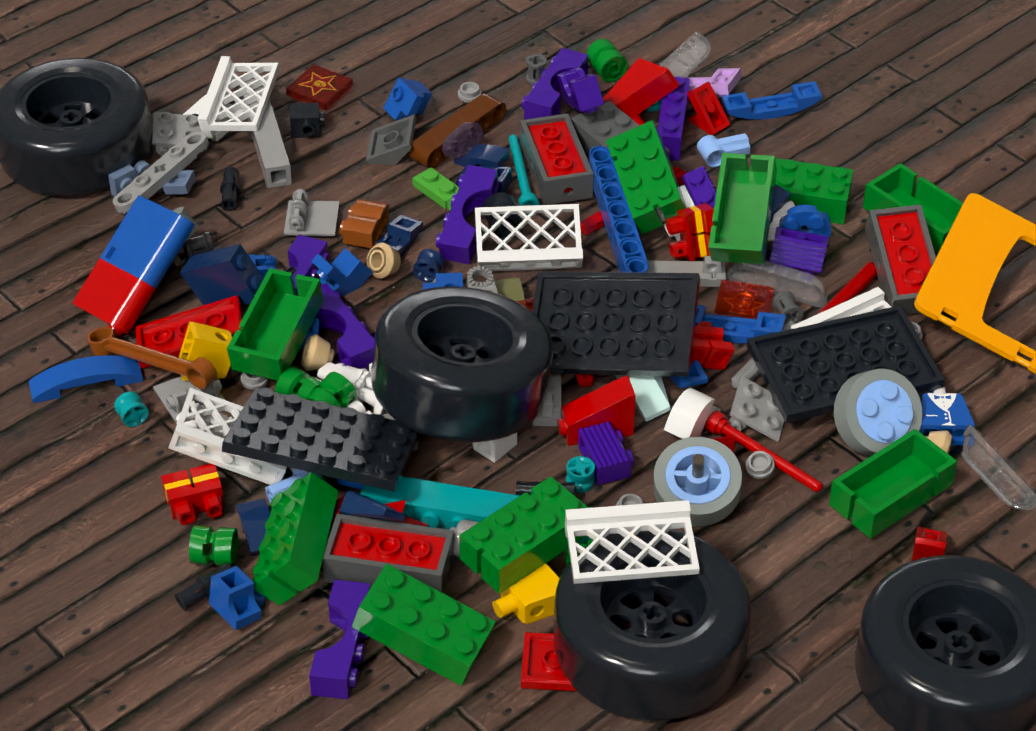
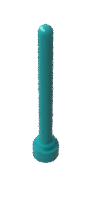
[508,134,540,215]

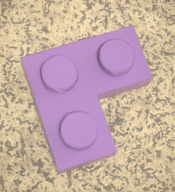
[689,68,742,98]

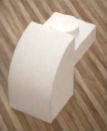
[663,388,721,439]

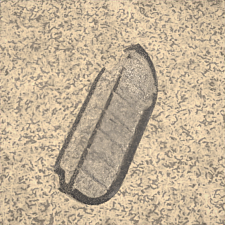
[660,31,711,78]
[726,260,827,308]
[962,424,1036,511]

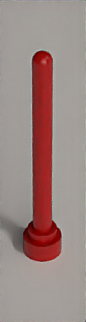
[705,410,823,492]

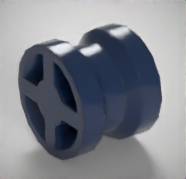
[413,249,444,282]

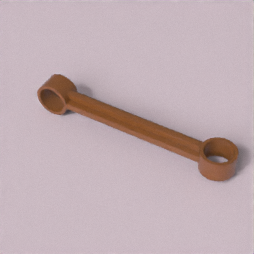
[87,327,217,389]

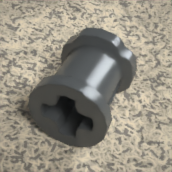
[526,54,547,85]
[183,231,214,259]
[772,291,803,325]

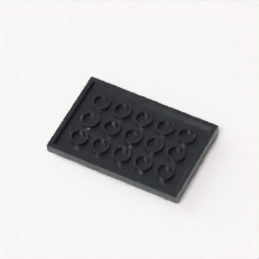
[532,272,700,377]
[747,305,945,423]
[222,388,420,492]

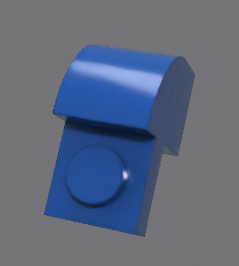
[311,248,373,296]

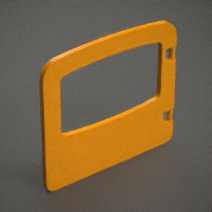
[914,193,1036,374]

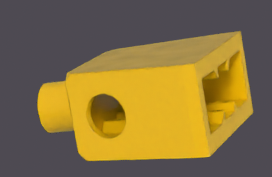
[179,322,232,381]
[492,564,560,624]

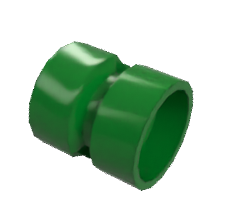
[586,38,628,82]
[275,366,321,399]
[305,372,357,408]
[189,525,239,567]

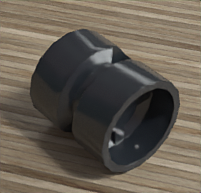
[483,192,523,241]

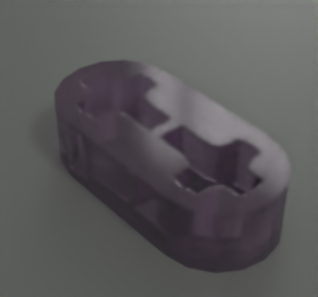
[443,122,483,158]

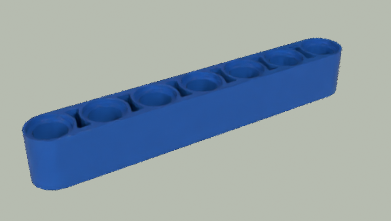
[589,146,648,273]

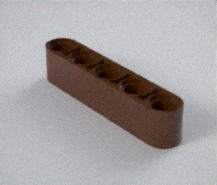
[408,93,506,168]

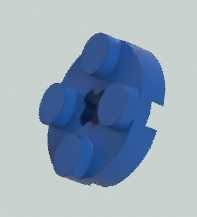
[779,205,831,243]

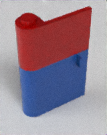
[72,195,195,337]

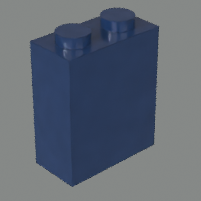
[180,244,264,305]

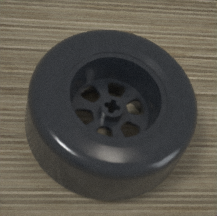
[0,58,153,197]
[371,286,553,443]
[553,530,752,721]
[855,555,1036,731]

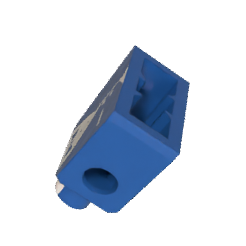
[919,387,975,445]

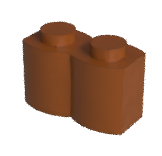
[340,199,389,248]

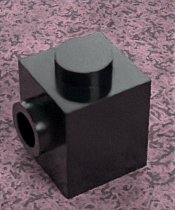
[290,102,325,138]

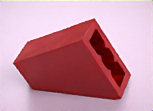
[603,58,680,119]
[557,376,636,446]

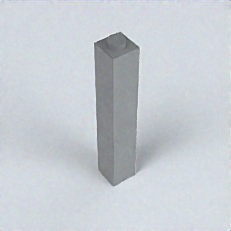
[240,78,292,188]

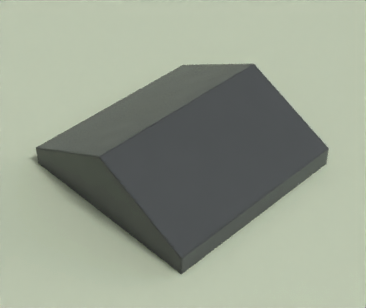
[366,115,417,165]

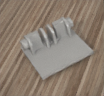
[152,112,201,156]
[284,189,339,236]
[153,376,225,423]
[729,376,784,442]

